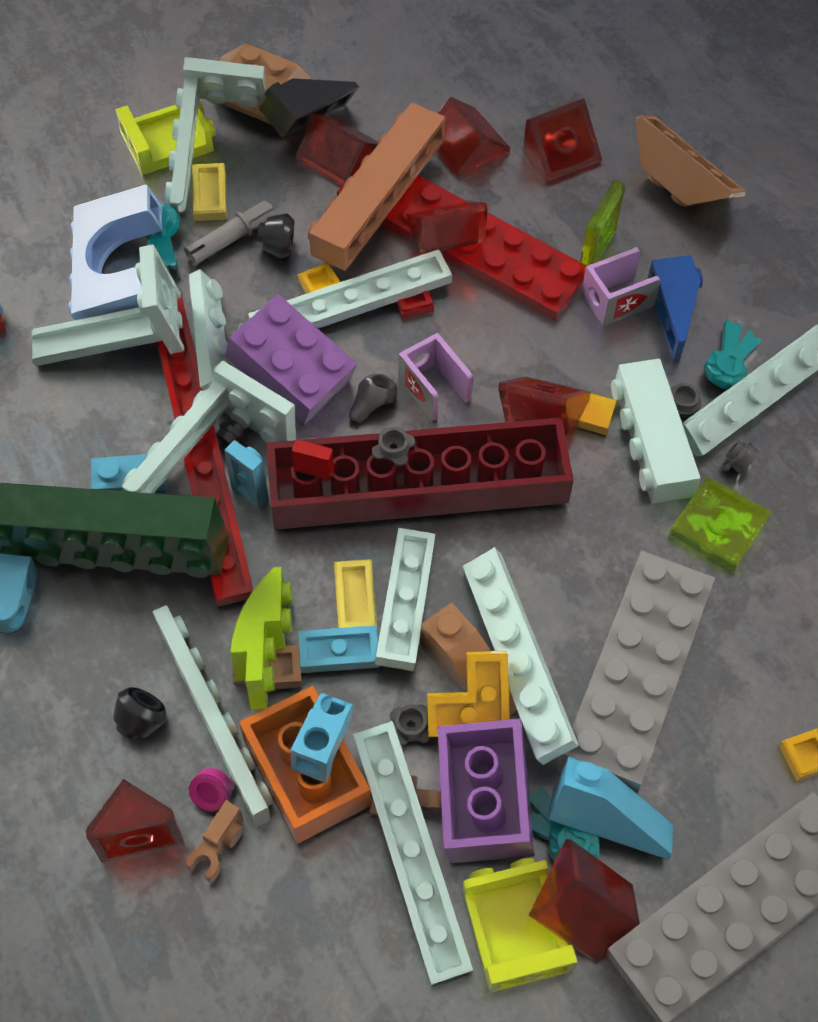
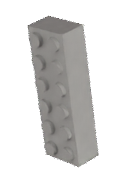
[557,550,715,793]
[607,791,818,1022]

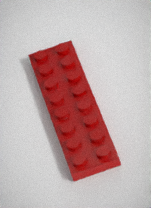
[337,167,587,321]

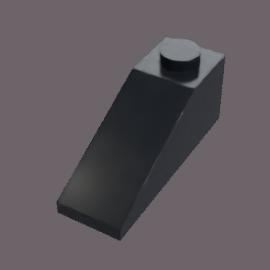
[259,78,359,139]

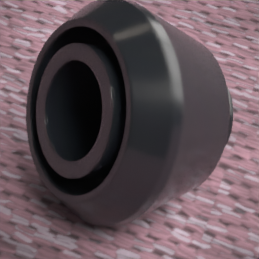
[257,213,295,259]
[113,687,167,740]

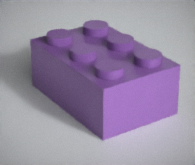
[225,294,357,427]
[438,719,535,863]

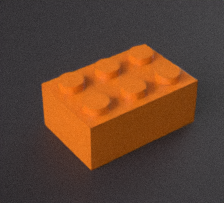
[239,686,371,844]

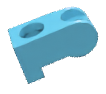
[0,554,39,633]
[290,693,354,783]

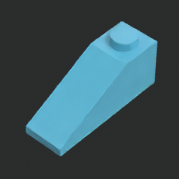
[548,756,674,860]

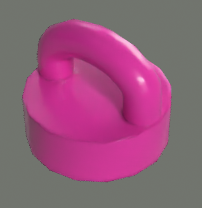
[189,768,235,812]

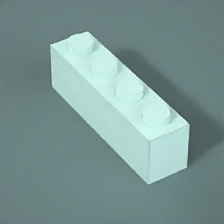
[611,358,700,504]

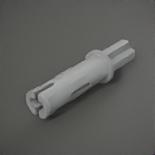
[184,201,275,266]

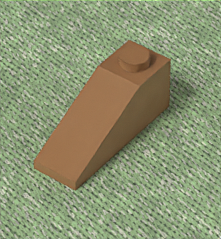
[420,602,518,718]

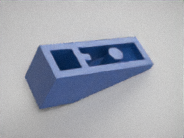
[647,255,703,362]

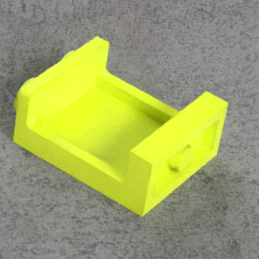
[115,99,216,175]
[462,858,577,993]

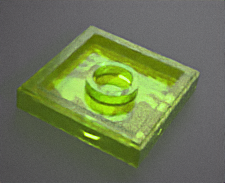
[580,180,626,266]
[669,476,772,572]

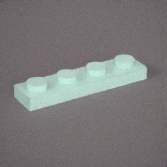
[189,269,228,390]
[375,528,435,671]

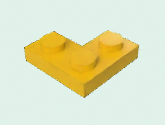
[427,651,510,737]

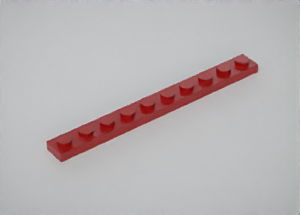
[157,294,254,606]

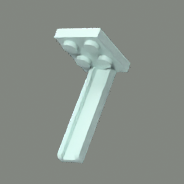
[165,57,266,214]
[32,244,184,366]
[122,360,296,493]

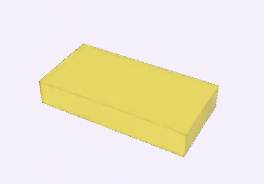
[192,163,227,222]
[334,559,378,634]

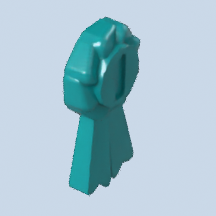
[139,203,180,271]
[704,319,761,389]
[530,786,600,871]

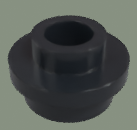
[216,420,250,448]

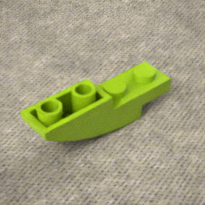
[230,567,293,710]

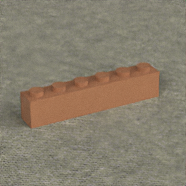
[308,102,446,271]

